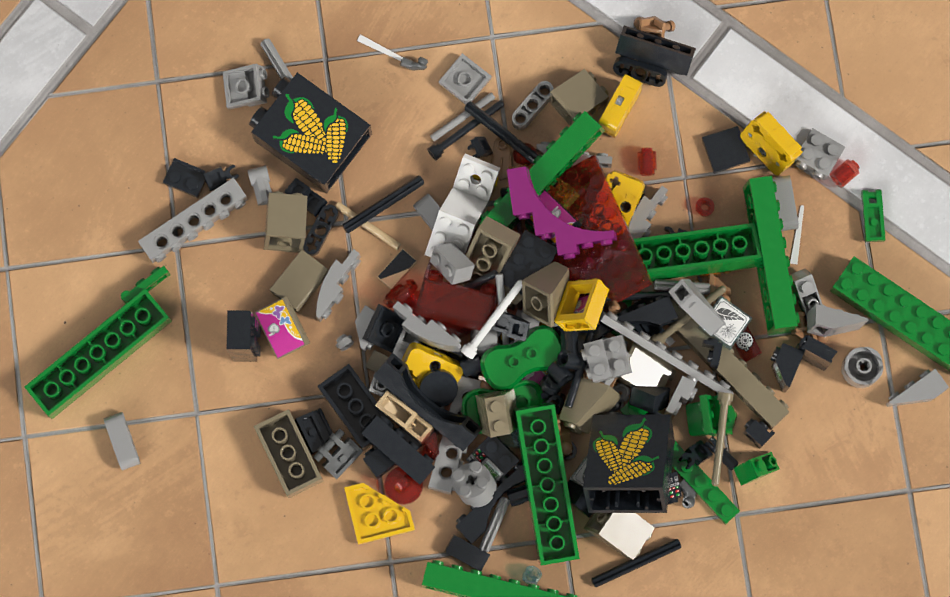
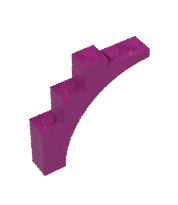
[507,166,617,260]

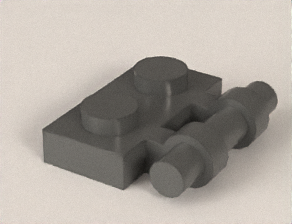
[313,428,363,479]

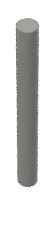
[430,93,495,142]
[495,273,510,345]

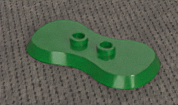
[480,325,561,391]
[461,380,544,434]

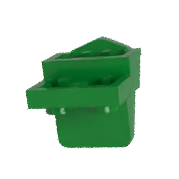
[686,394,737,437]

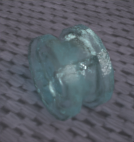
[522,566,542,585]

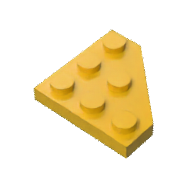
[344,483,415,545]

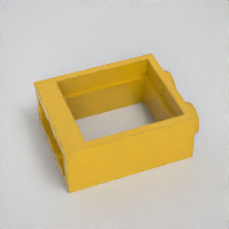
[554,278,609,331]

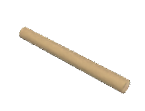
[335,202,401,250]

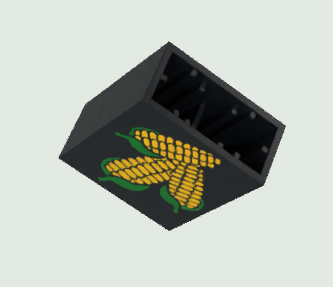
[249,72,372,193]
[583,412,675,513]

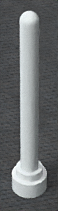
[460,280,522,359]

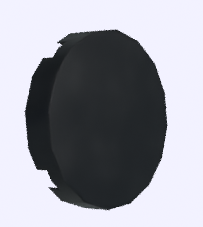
[419,369,458,407]

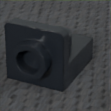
[702,338,723,369]

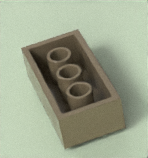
[457,216,520,301]
[254,409,323,498]

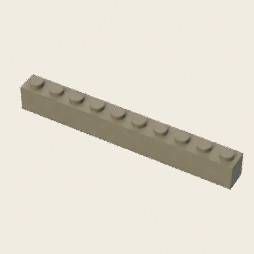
[637,281,789,430]

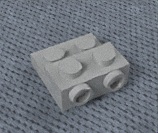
[223,64,270,109]
[794,128,845,180]
[581,335,633,383]
[664,375,698,416]

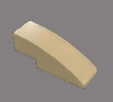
[375,391,435,445]

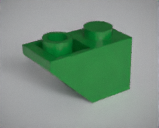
[733,452,780,486]

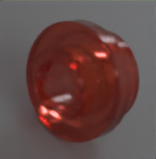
[695,197,715,217]

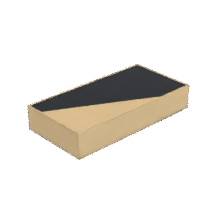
[377,249,417,290]

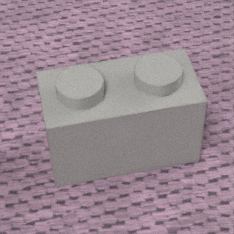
[430,242,475,285]

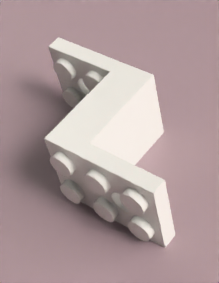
[425,153,500,257]

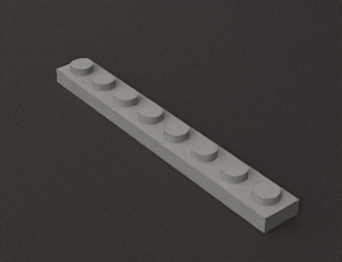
[600,311,734,394]

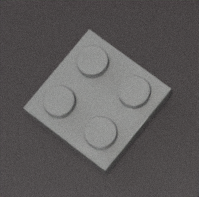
[438,53,492,105]

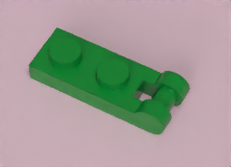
[861,189,886,243]
[121,266,170,304]

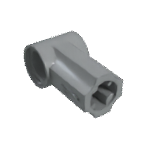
[248,165,272,205]

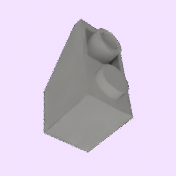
[355,305,375,352]

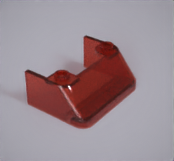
[416,260,498,331]

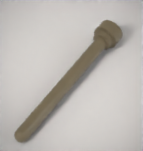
[650,286,727,344]
[712,392,734,486]

